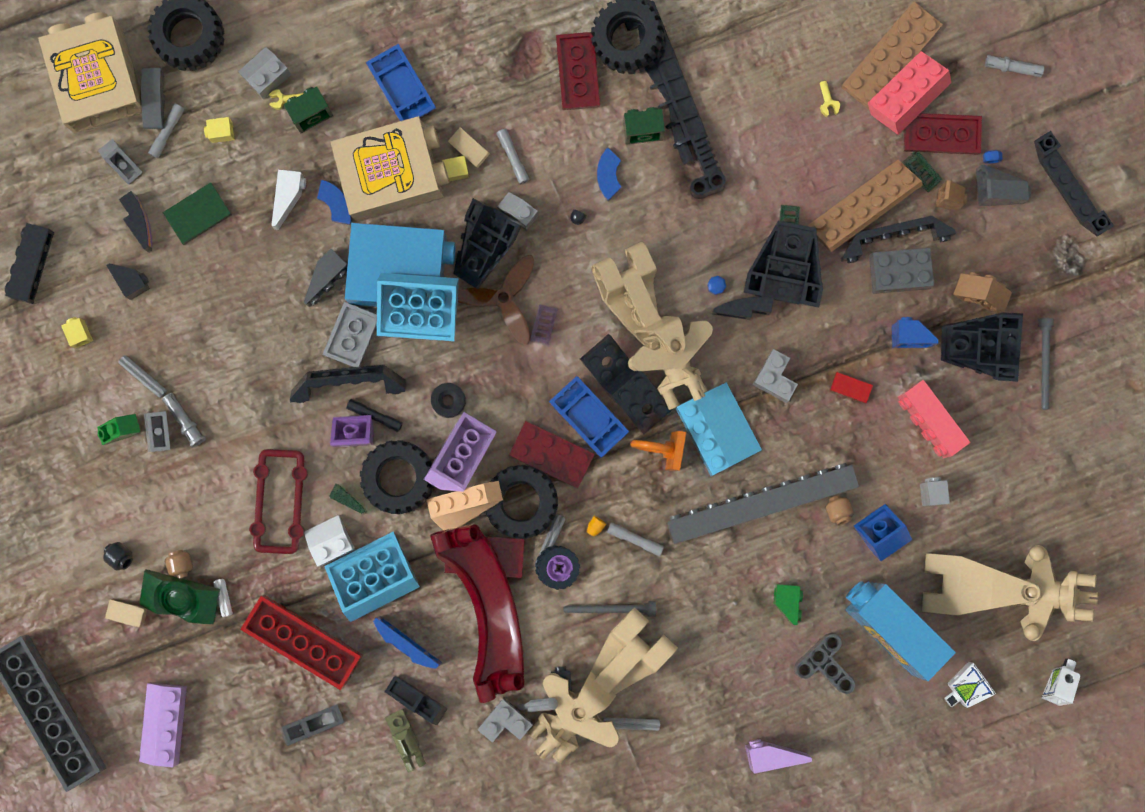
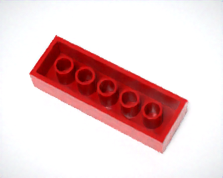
[240,595,363,690]

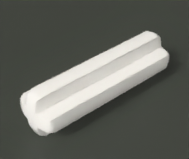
[214,579,233,617]

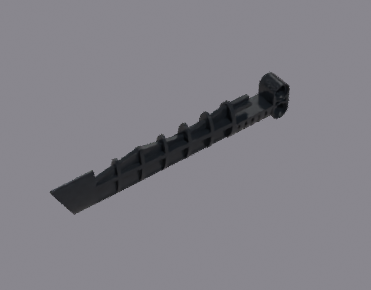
[615,0,726,199]

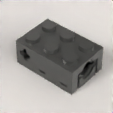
[869,248,934,294]

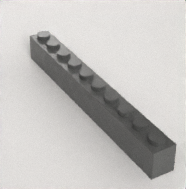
[667,463,859,544]

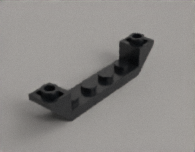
[1034,131,1114,237]
[841,216,956,264]
[290,365,406,403]

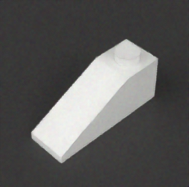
[272,170,306,230]

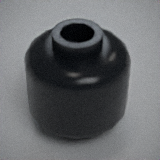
[103,542,133,571]

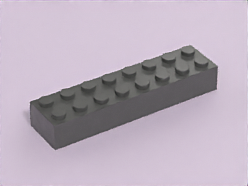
[0,635,106,792]

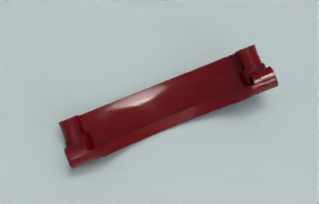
[430,524,525,703]

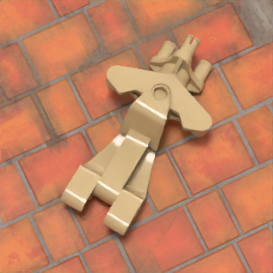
[591,242,713,410]
[922,545,1098,641]
[527,607,678,763]

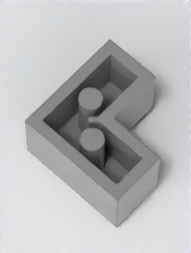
[753,349,798,403]
[478,698,533,742]

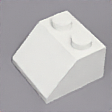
[304,515,356,567]

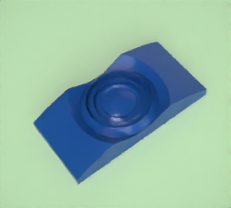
[366,44,436,121]
[549,376,629,458]
[373,616,442,669]

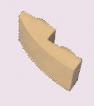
[448,127,490,168]

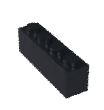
[5,223,54,304]

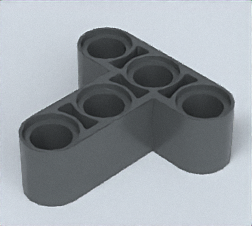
[794,633,855,694]

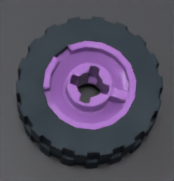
[535,545,580,590]

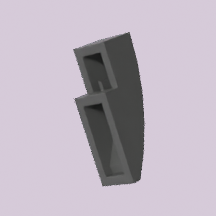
[141,68,165,130]
[279,704,344,746]

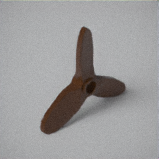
[458,255,534,345]

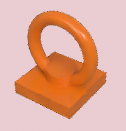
[630,431,686,471]

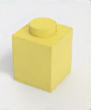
[204,117,235,143]
[442,156,469,181]
[61,317,93,349]

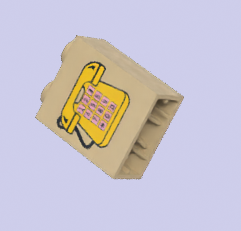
[38,13,142,133]
[330,116,450,221]

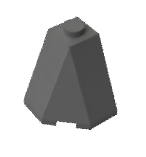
[976,165,1031,206]

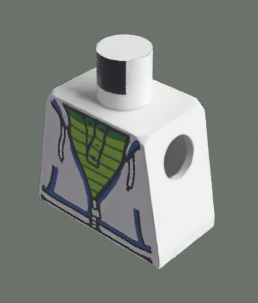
[1042,659,1080,706]
[944,662,996,708]

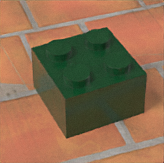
[283,87,333,134]
[623,107,665,145]

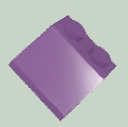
[330,415,374,447]

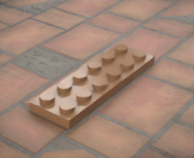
[841,1,943,110]
[808,160,923,252]

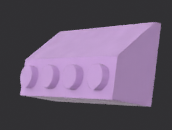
[424,412,496,492]
[139,683,187,767]

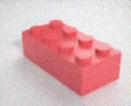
[868,51,951,135]
[898,380,971,458]

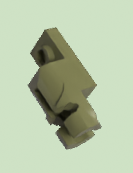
[385,709,426,773]

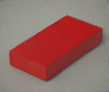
[830,372,873,404]

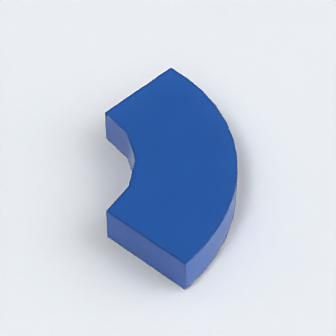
[597,148,621,201]
[317,180,352,225]

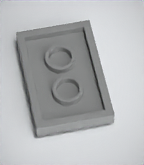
[322,302,377,367]

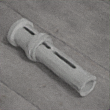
[162,393,206,448]

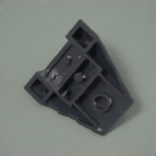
[453,198,523,289]
[743,220,823,308]
[941,312,1023,382]

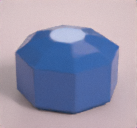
[983,150,1003,164]
[707,276,726,295]

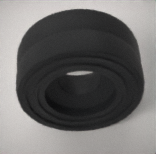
[431,383,466,418]

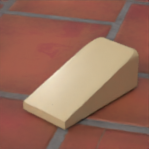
[105,599,148,628]

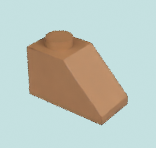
[936,180,967,210]

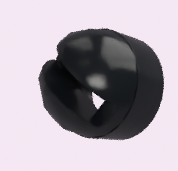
[570,209,587,225]

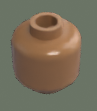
[825,495,854,525]
[165,549,193,578]

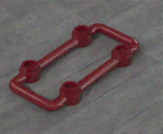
[249,449,308,554]

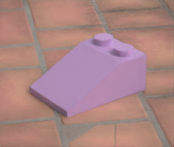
[745,739,812,774]

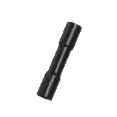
[346,399,403,432]

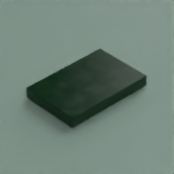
[162,182,232,245]

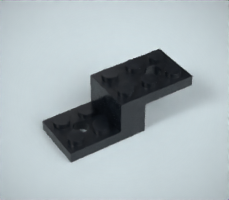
[580,334,672,435]

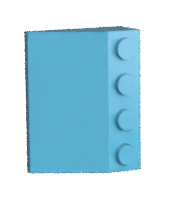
[377,273,459,341]
[676,382,762,476]
[324,532,420,622]

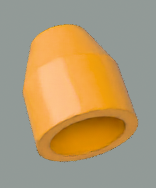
[587,515,606,537]

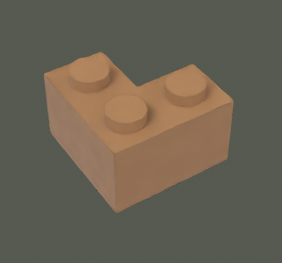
[953,272,1012,313]

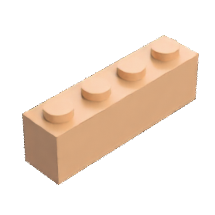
[427,481,503,530]

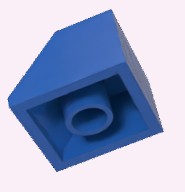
[892,317,938,348]
[854,504,912,561]

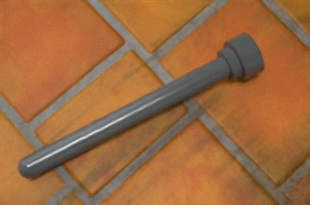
[1038,318,1054,410]
[563,601,656,617]

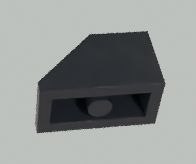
[106,263,150,300]

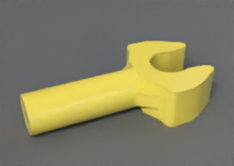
[820,81,840,117]
[269,89,304,110]

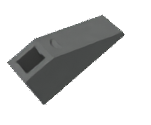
[304,249,348,307]

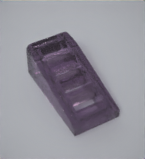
[530,304,558,346]

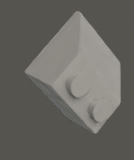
[238,47,291,100]

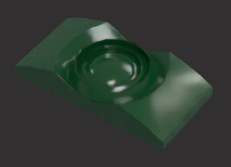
[139,569,220,624]

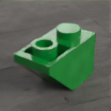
[97,414,141,445]
[773,584,803,625]

